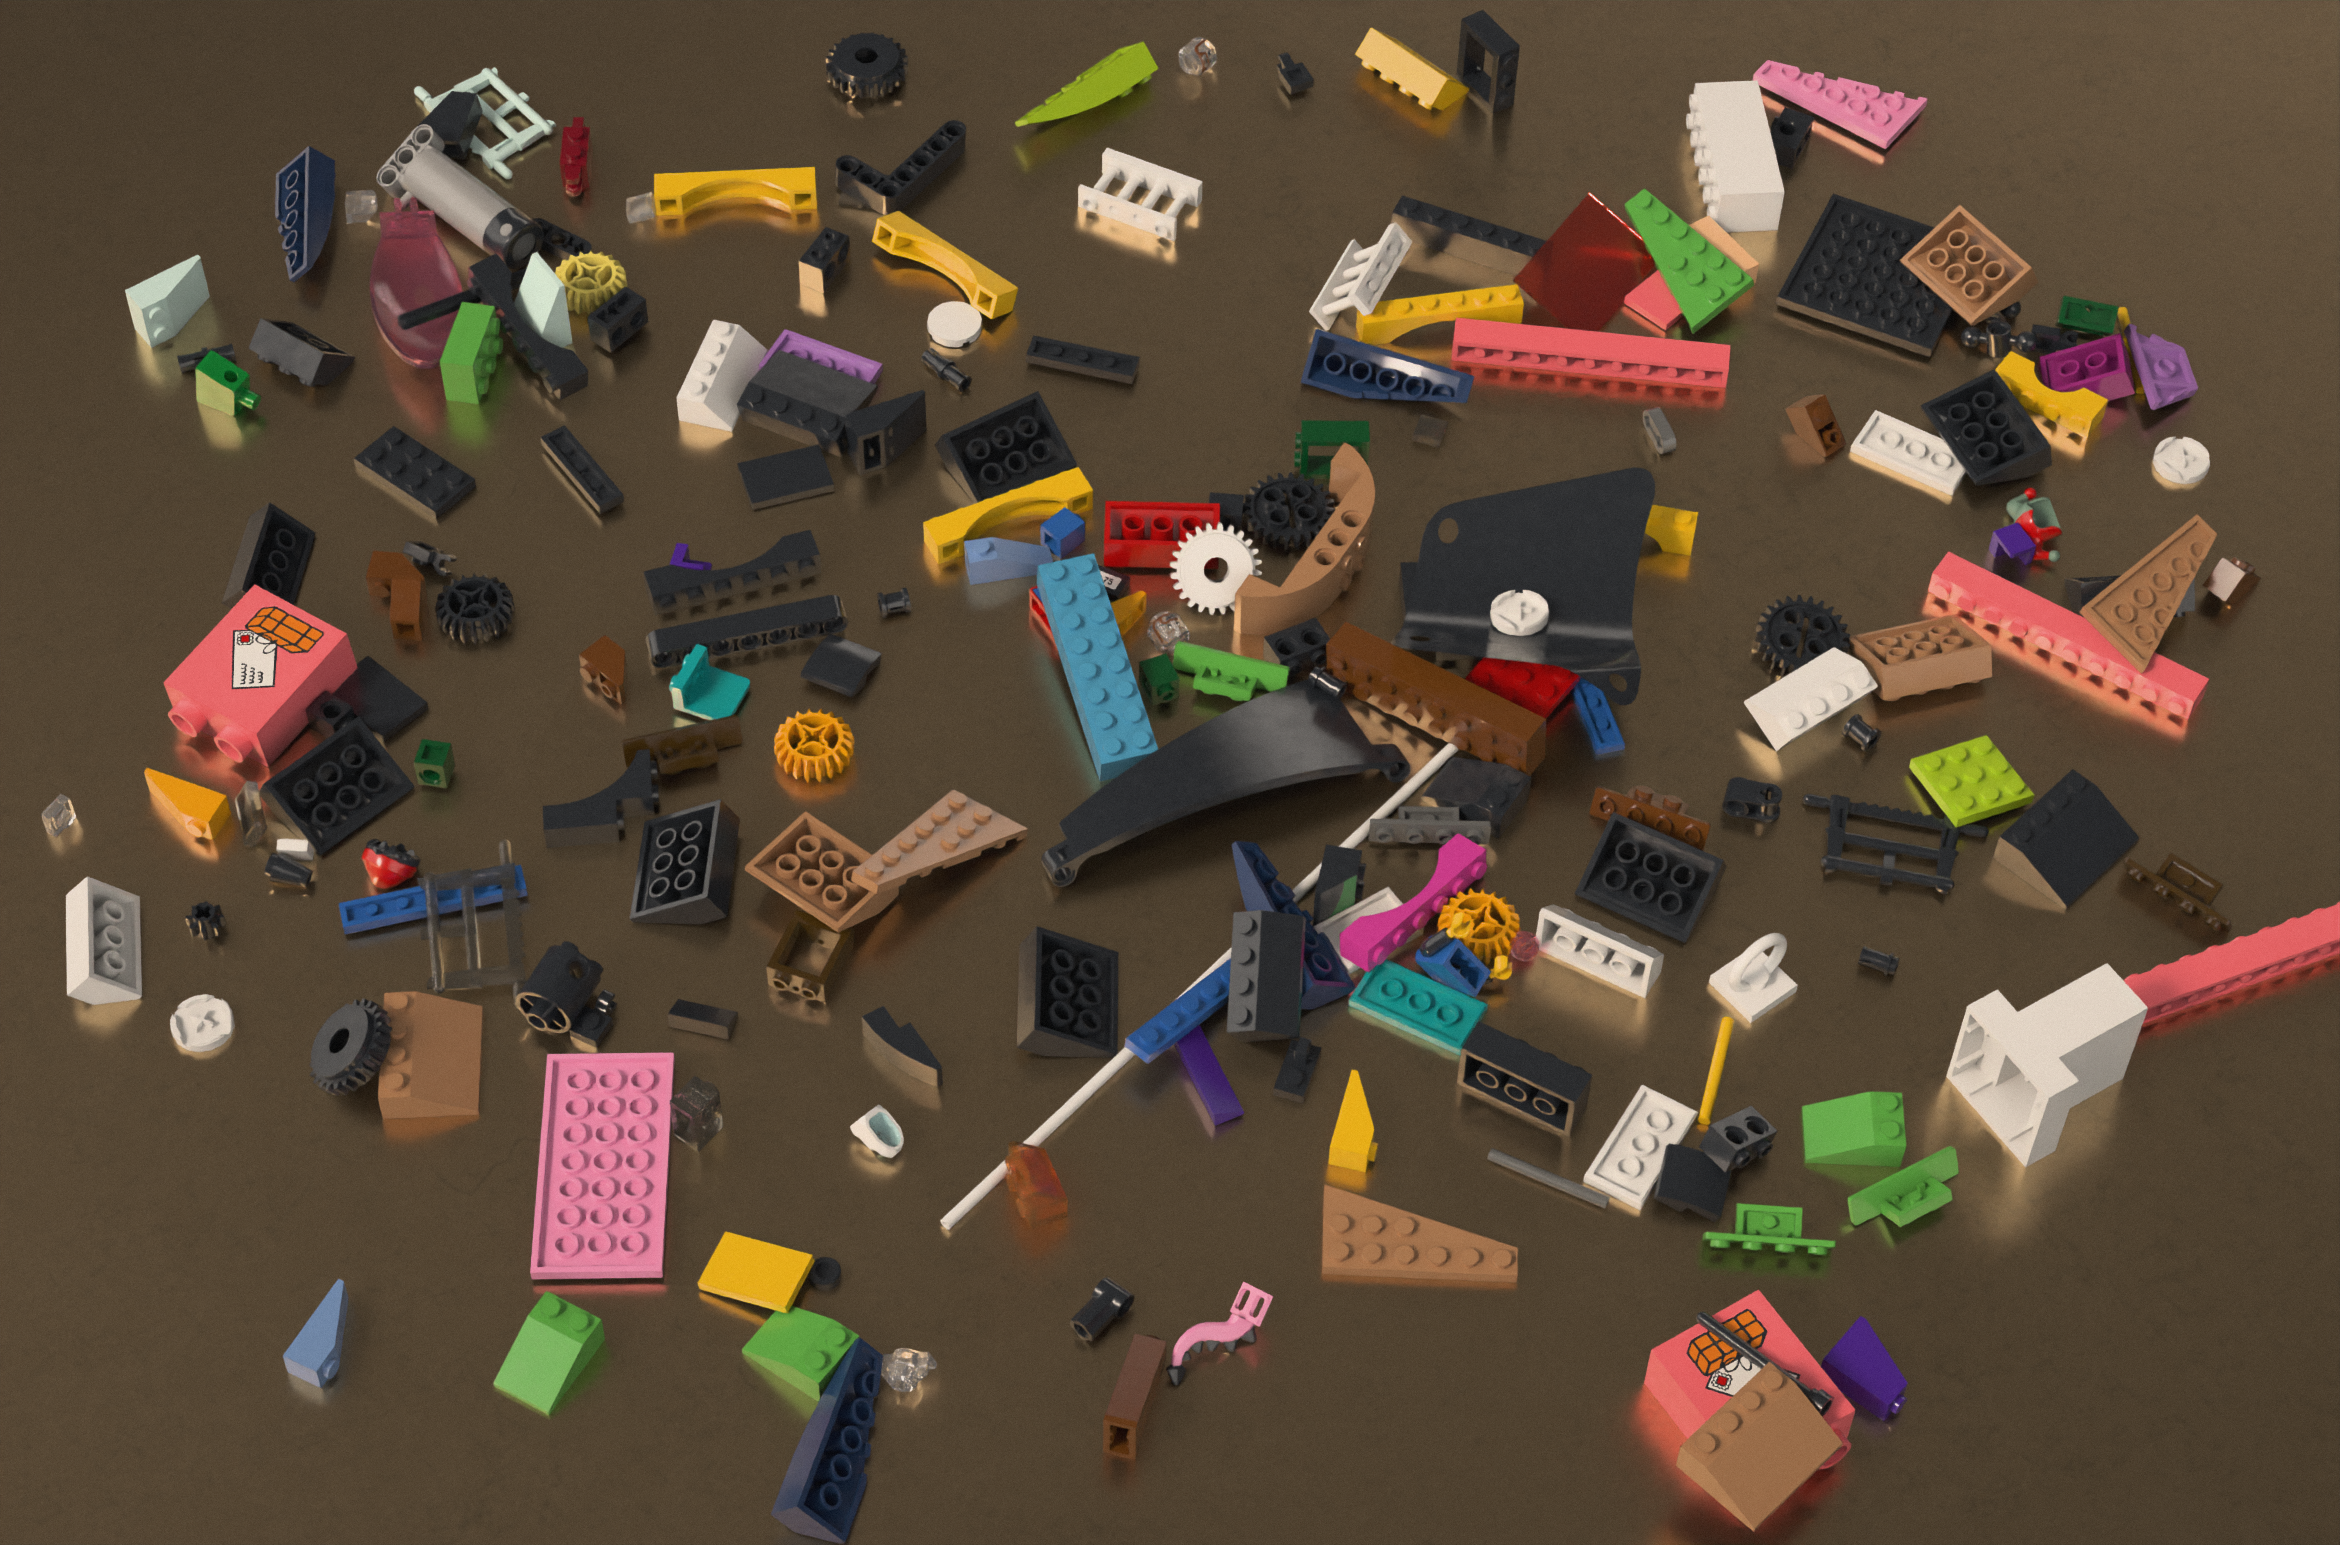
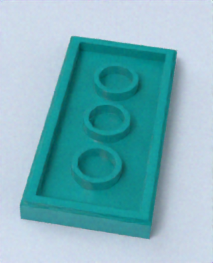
[1348,959,1488,1056]

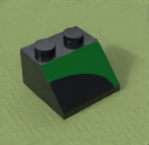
[1313,844,1367,927]

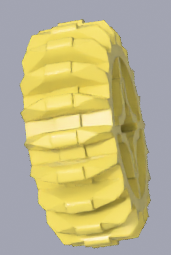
[555,250,627,316]

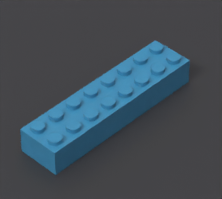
[1036,553,1158,781]

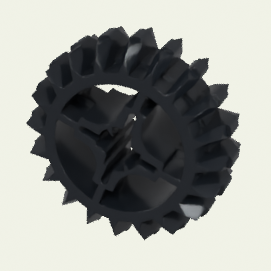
[435,572,515,645]

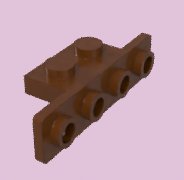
[1589,786,1711,851]

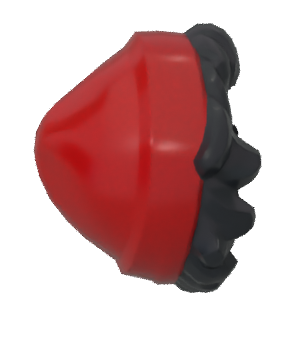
[361,839,421,889]

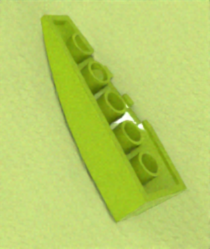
[1015,41,1159,127]

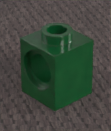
[1139,654,1180,705]
[414,739,455,788]

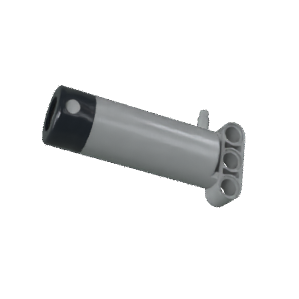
[376,124,544,270]

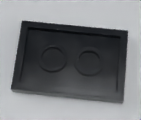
[737,444,835,510]
[332,656,429,742]

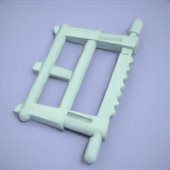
[414,67,556,179]

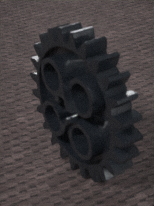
[1243,472,1335,550]
[1755,595,1850,676]

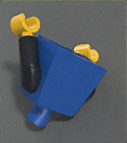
[1415,912,1512,997]

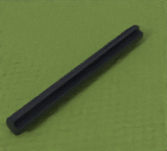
[397,268,527,330]

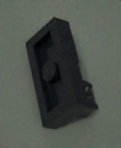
[1273,1037,1322,1103]

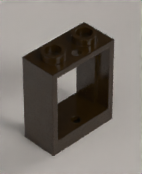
[766,910,854,1002]

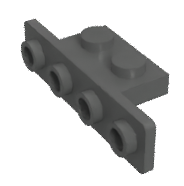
[1369,806,1491,845]

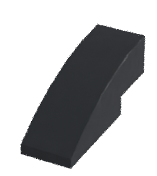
[862,1006,943,1087]

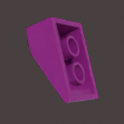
[2040,333,2135,401]

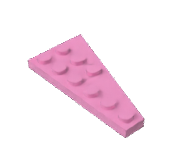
[1753,60,1928,149]

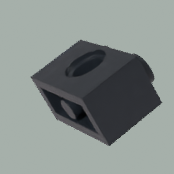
[1770,107,1814,169]

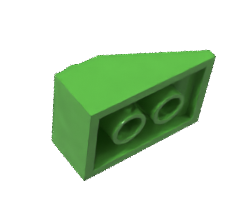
[1802,1091,1906,1167]
[493,1291,605,1415]
[742,1306,859,1402]

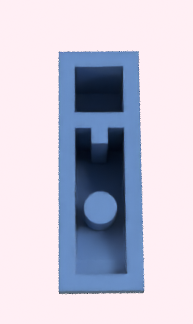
[964,537,1053,585]
[283,1279,348,1388]

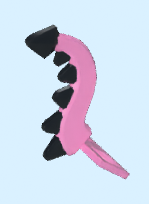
[1166,1282,1273,1386]

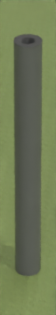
[1487,1148,1610,1209]

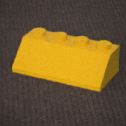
[1355,28,1470,111]

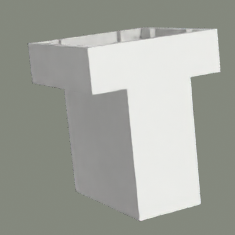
[1946,963,2148,1168]

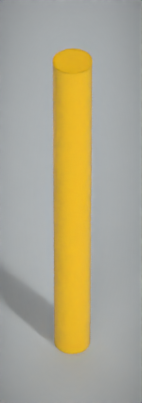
[2117,307,2145,394]
[1698,1017,1734,1125]

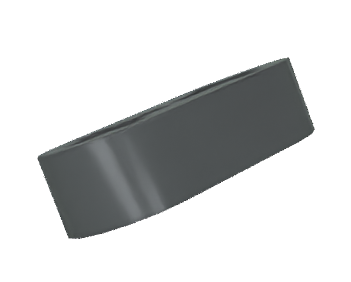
[1643,407,1676,454]

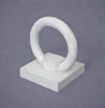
[1709,933,1798,1023]

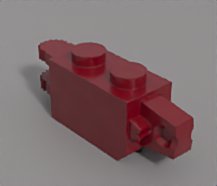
[559,117,593,197]

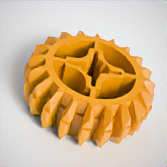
[774,709,855,783]
[1437,888,1521,966]

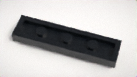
[1026,335,1140,384]
[540,425,624,514]

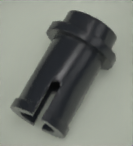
[1308,666,1348,700]
[1858,946,1900,976]

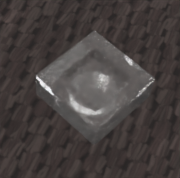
[626,192,655,223]
[41,794,76,837]

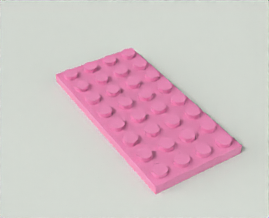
[530,1053,675,1279]

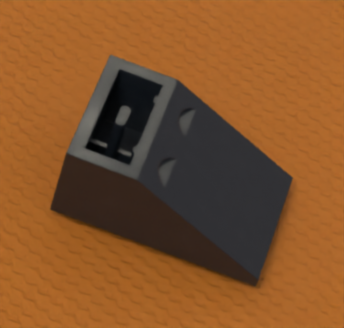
[845,390,927,475]

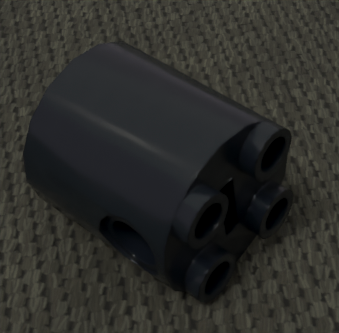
[515,941,603,1033]

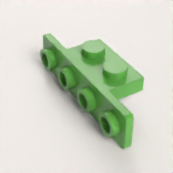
[1173,641,1290,701]
[1847,1146,1959,1227]
[1703,1203,1836,1255]

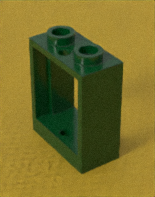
[2055,296,2119,337]
[1294,420,1370,479]

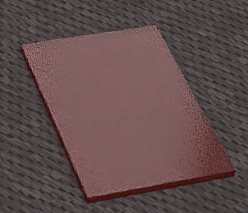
[1513,192,1655,332]

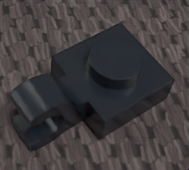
[1277,52,1314,95]
[2031,324,2079,354]
[403,541,457,576]
[569,989,617,1048]

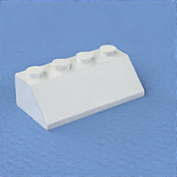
[677,320,768,432]
[1744,647,1878,751]
[66,876,142,1005]
[1534,904,1664,998]

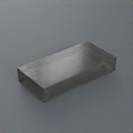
[235,781,267,847]

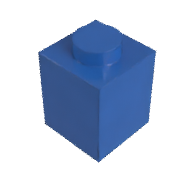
[1040,507,1085,559]

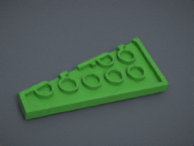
[1624,188,1754,334]

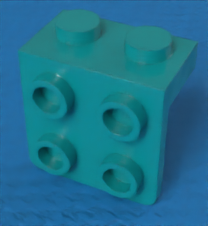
[669,644,750,720]

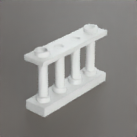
[1078,148,1203,241]
[1309,222,1412,331]

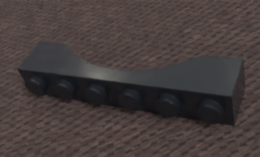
[467,253,588,400]
[643,530,822,615]

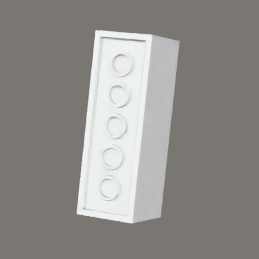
[1686,80,1785,233]

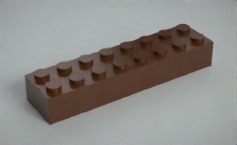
[1326,622,1546,776]

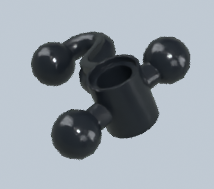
[1961,301,2037,358]

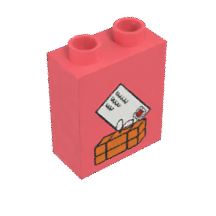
[164,585,358,768]
[1644,1290,1855,1469]

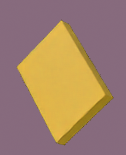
[698,1231,815,1313]

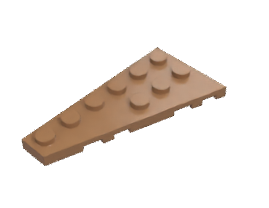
[2079,514,2218,674]
[851,790,1028,894]
[1322,1184,1518,1283]

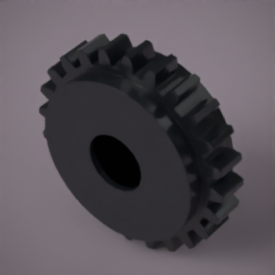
[826,32,908,98]
[309,998,392,1096]

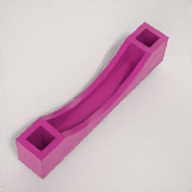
[1340,833,1487,972]

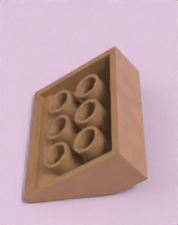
[1900,205,2039,326]
[1848,614,1992,701]
[745,811,899,933]
[378,991,483,1119]
[1676,1362,1843,1532]

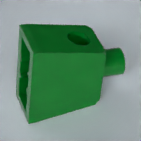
[195,350,261,416]

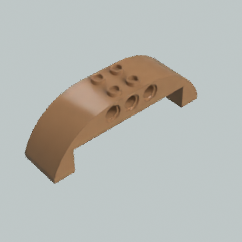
[1234,443,1375,634]

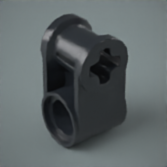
[1722,777,1782,823]

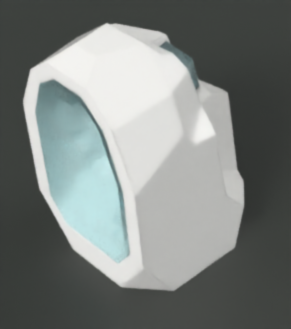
[850,1104,904,1158]

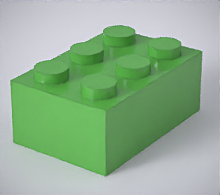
[440,302,503,404]

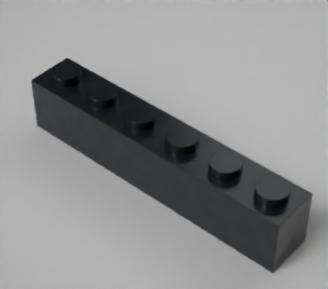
[1391,195,1553,283]

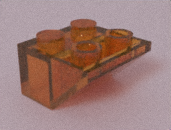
[1005,1141,1068,1229]

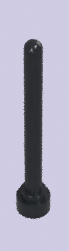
[1696,1312,1834,1417]

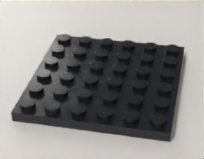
[1776,193,1953,357]

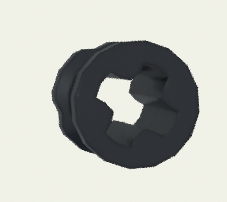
[877,587,911,618]
[1842,714,1882,752]

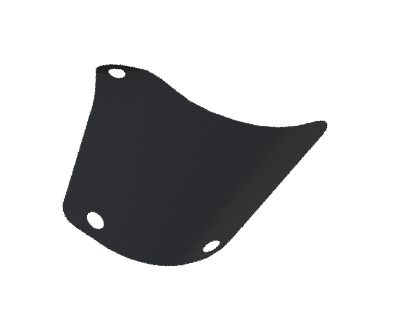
[1391,467,1655,705]

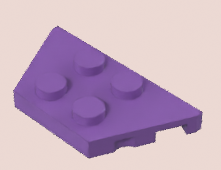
[2124,324,2198,410]

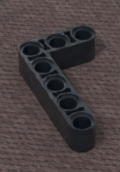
[835,120,966,215]

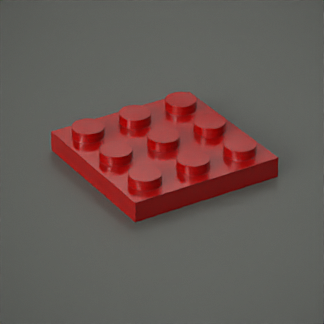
[1465,657,1581,719]

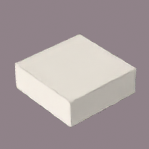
[276,839,314,860]

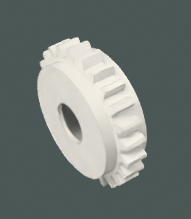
[1170,522,1262,615]

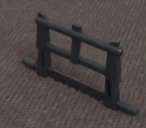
[1803,794,1989,895]

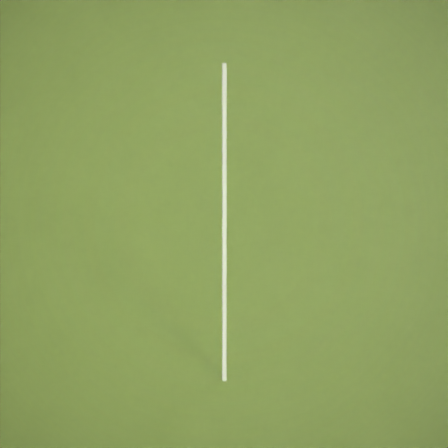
[940,743,1459,1230]

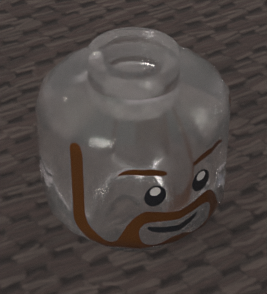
[1178,37,1217,76]
[1147,611,1190,655]

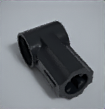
[1070,1276,1135,1341]

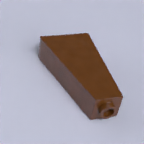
[1103,1334,1167,1460]

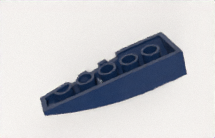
[275,146,336,282]
[1301,329,1475,403]
[1232,841,1356,1010]
[771,1338,883,1544]

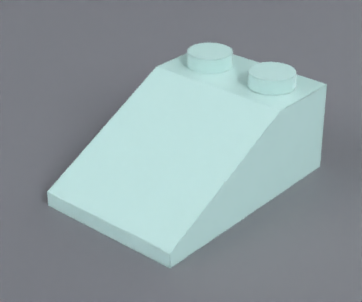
[514,252,573,348]
[125,255,210,348]

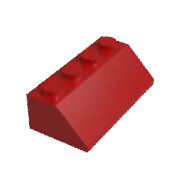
[1104,501,1220,569]

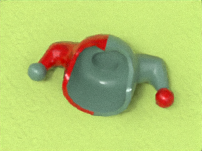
[2006,487,2063,562]

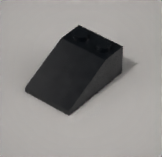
[1421,757,1531,839]

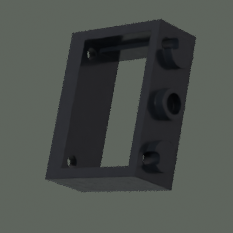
[1456,10,1520,114]

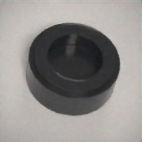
[808,1257,842,1291]

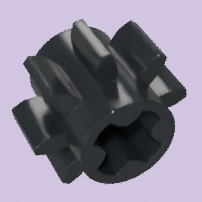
[185,901,226,941]

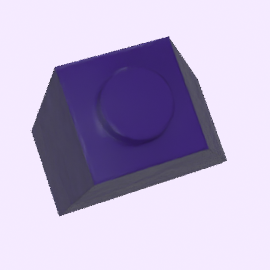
[1821,1316,1908,1421]

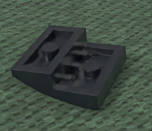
[800,633,882,697]
[1654,1143,1732,1222]

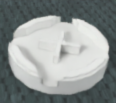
[927,301,982,347]
[2153,437,2210,484]
[1490,590,1549,636]
[170,994,235,1052]

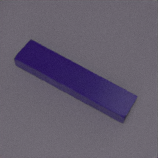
[1174,1025,1244,1126]

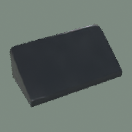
[667,999,738,1040]

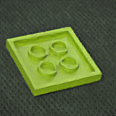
[1909,735,2034,828]

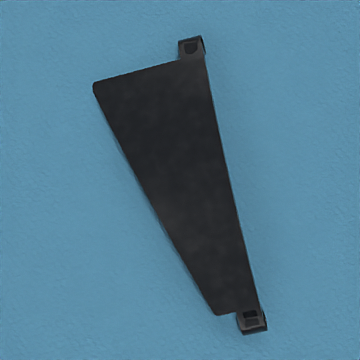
[1041,680,1411,887]

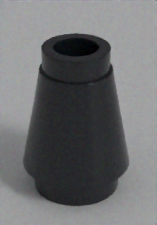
[264,853,313,887]

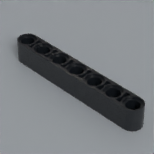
[645,595,849,668]

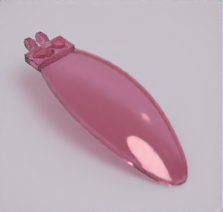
[370,198,462,369]

